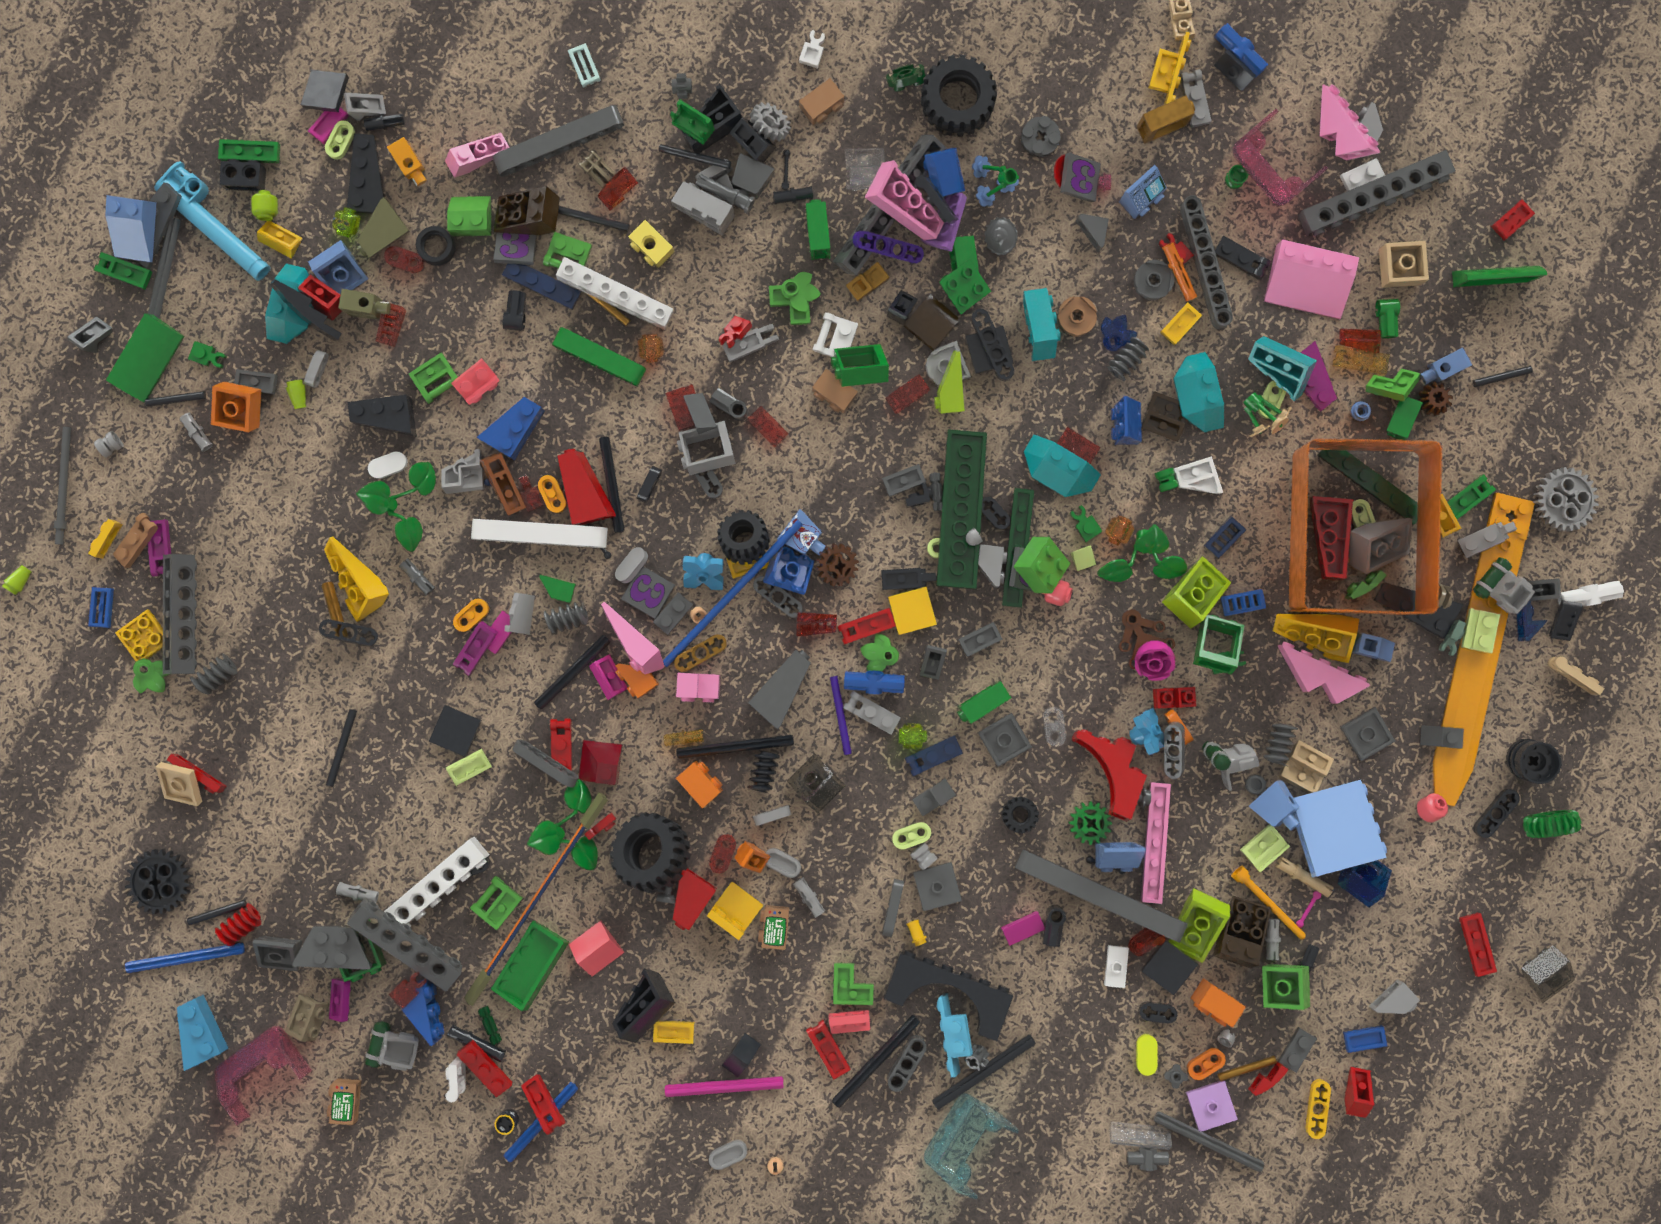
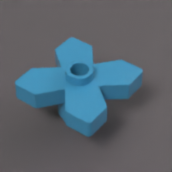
[683,553,724,590]
[1130,708,1164,755]

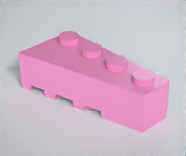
[865,160,944,240]

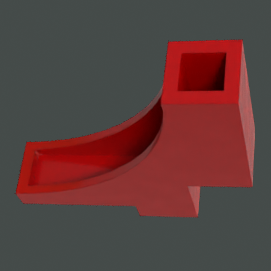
[1071,729,1147,822]

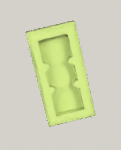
[446,749,492,786]

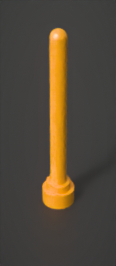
[1231,866,1306,940]

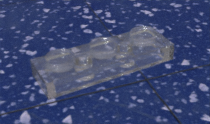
[1109,1122,1172,1150]

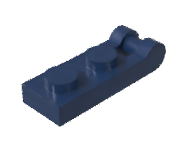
[904,735,963,776]

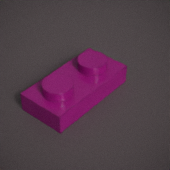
[329,978,351,1022]

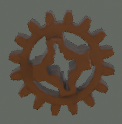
[816,543,859,587]

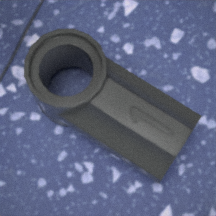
[709,388,749,421]

